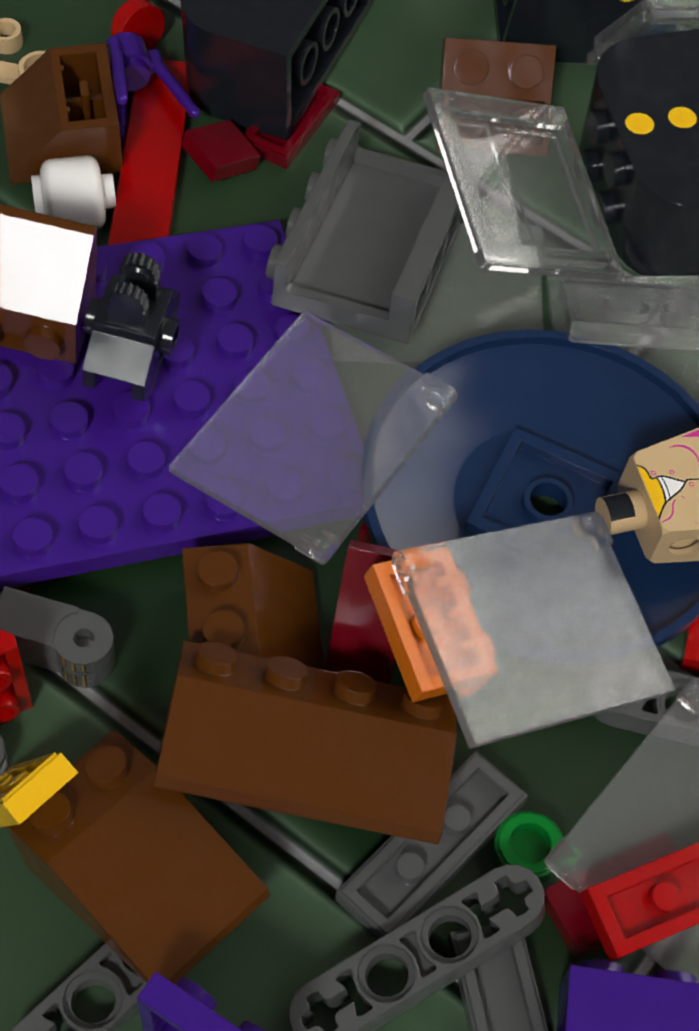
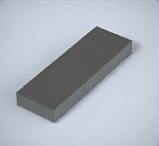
[335,750,528,940]

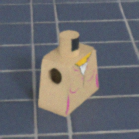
[595,428,699,564]

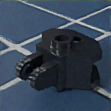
[82,251,181,402]

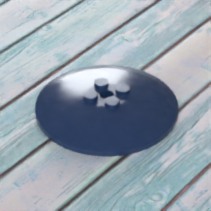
[361,329,699,668]

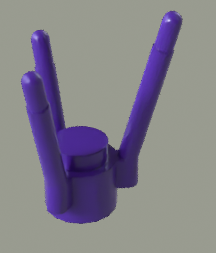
[106,32,200,149]

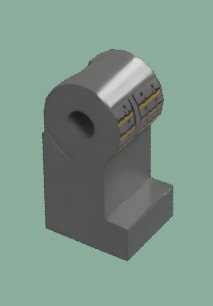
[0,586,115,688]

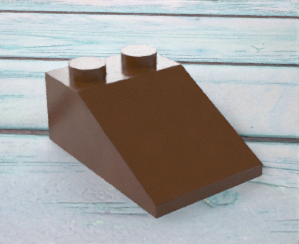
[6,730,270,984]

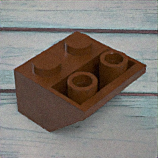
[436,37,556,158]
[0,43,123,185]

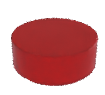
[111,0,165,50]

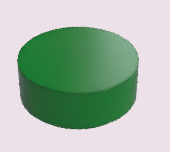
[492,811,565,884]

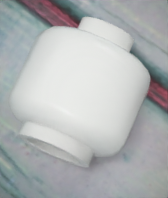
[31,155,116,230]

